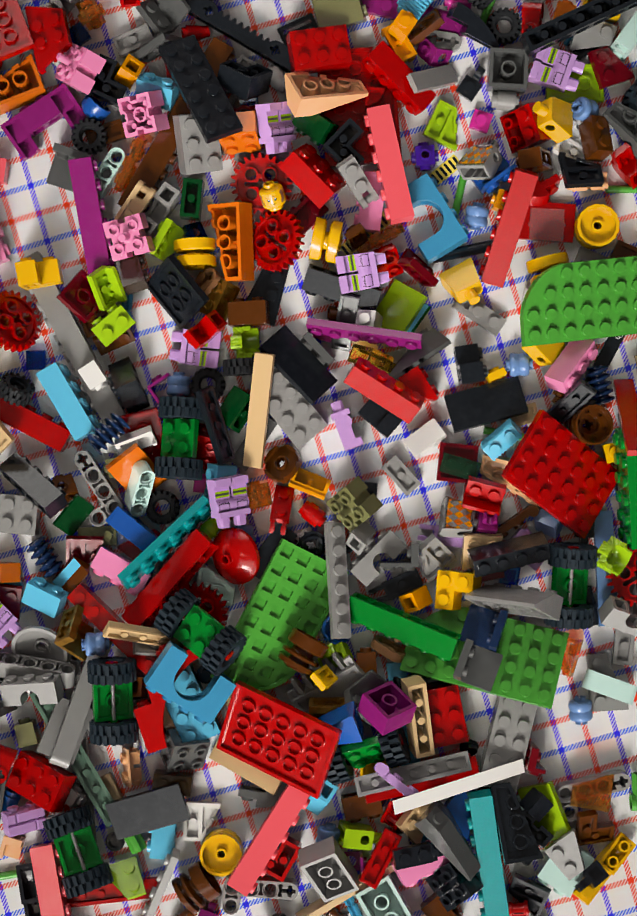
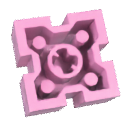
[55,43,106,95]
[117,90,170,138]
[102,213,155,262]

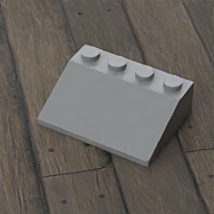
[464,583,564,621]

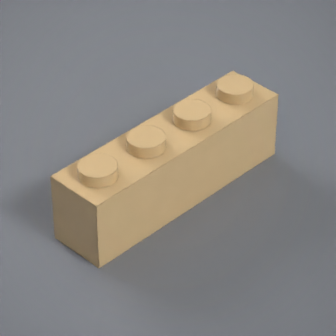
[400,675,435,759]

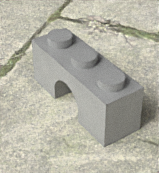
[145,181,182,238]
[350,529,407,587]
[598,595,637,637]
[0,673,65,707]

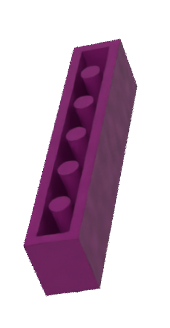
[68,155,116,275]

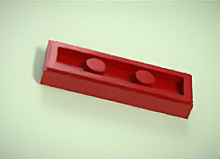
[358,827,402,889]

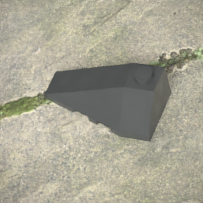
[603,101,637,158]
[388,328,451,380]
[414,800,481,881]

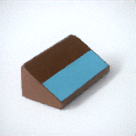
[52,556,90,596]

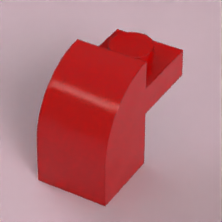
[611,142,637,189]
[530,171,561,206]
[183,310,228,349]

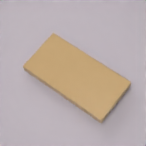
[209,738,282,795]

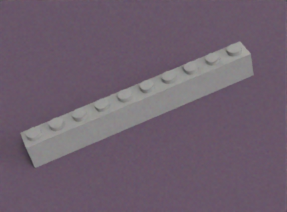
[18,251,126,425]

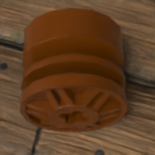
[563,404,614,445]
[278,627,329,675]
[172,860,222,914]

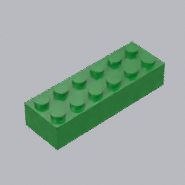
[612,427,637,550]

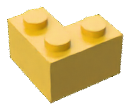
[15,256,64,290]
[435,569,482,611]

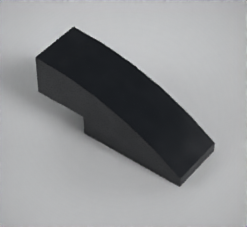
[446,2,500,49]
[16,862,41,916]

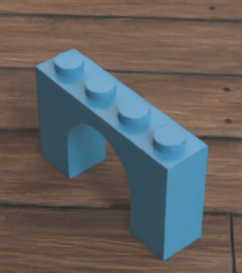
[408,173,469,265]
[143,640,237,725]

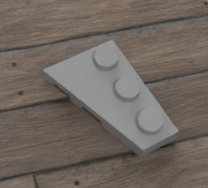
[586,653,629,712]

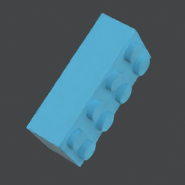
[36,362,100,441]
[165,663,222,742]

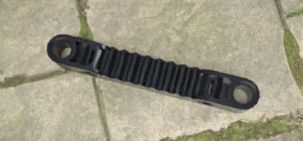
[185,0,292,73]

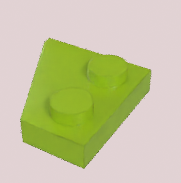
[109,856,147,900]

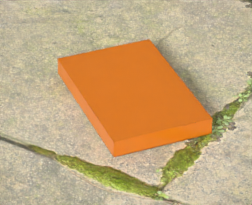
[105,443,167,491]

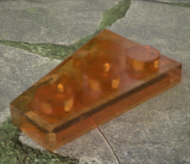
[114,134,154,193]

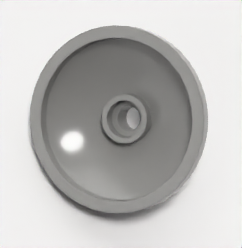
[11,626,68,662]

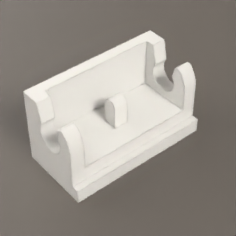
[403,418,447,460]
[114,425,158,455]

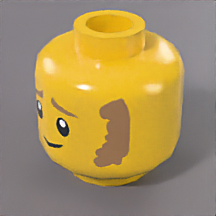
[259,181,287,211]

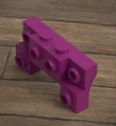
[0,83,87,161]

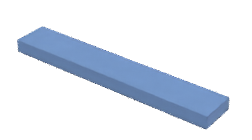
[594,510,617,626]

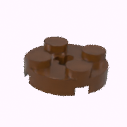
[264,444,302,484]

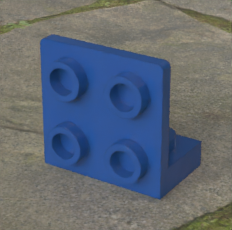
[472,153,517,195]

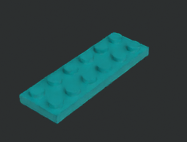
[117,495,211,590]

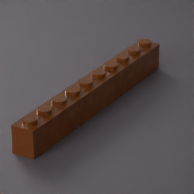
[117,37,236,213]

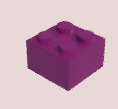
[358,680,417,736]

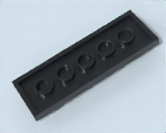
[158,35,243,144]

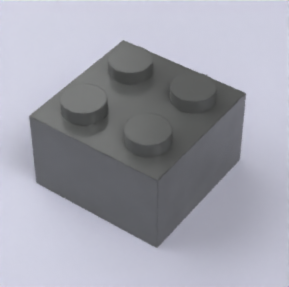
[486,47,529,93]

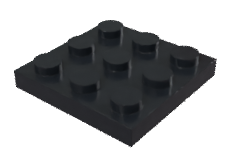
[147,254,210,329]

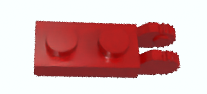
[269,485,295,535]

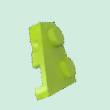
[422,99,457,151]

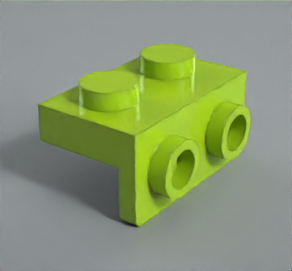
[149,217,186,262]
[86,265,128,311]
[91,304,136,347]

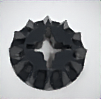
[296,530,325,557]

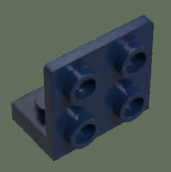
[460,604,508,652]

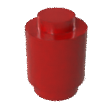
[298,500,327,528]

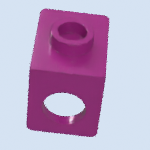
[416,37,453,67]
[147,373,171,405]
[344,851,367,873]

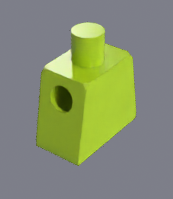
[338,820,382,850]

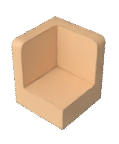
[0,835,26,859]

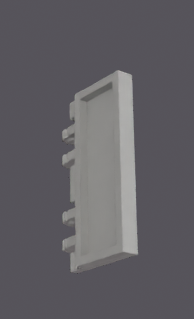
[287,652,365,715]

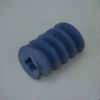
[585,365,615,405]
[87,413,130,455]
[27,535,63,579]

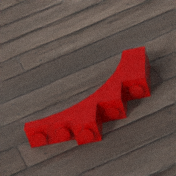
[133,643,198,754]

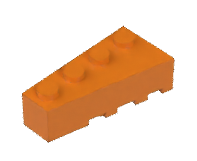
[0,54,48,115]
[207,202,254,282]

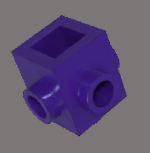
[411,142,439,171]

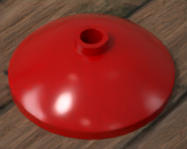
[212,527,260,585]

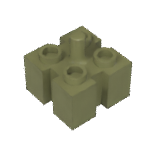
[326,476,383,532]

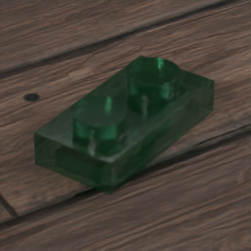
[439,452,482,479]

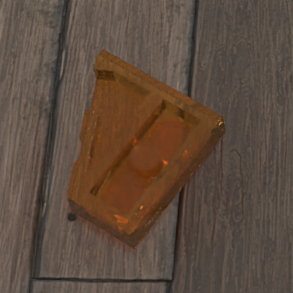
[357,224,405,254]
[561,637,584,677]
[569,774,614,812]

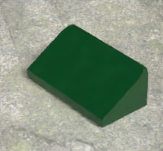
[53,494,95,536]

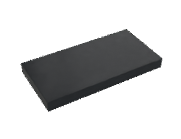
[258,325,338,405]
[444,376,529,433]
[105,782,191,840]

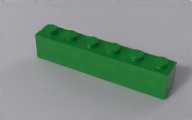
[349,592,462,661]

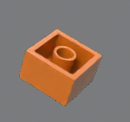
[219,111,262,155]

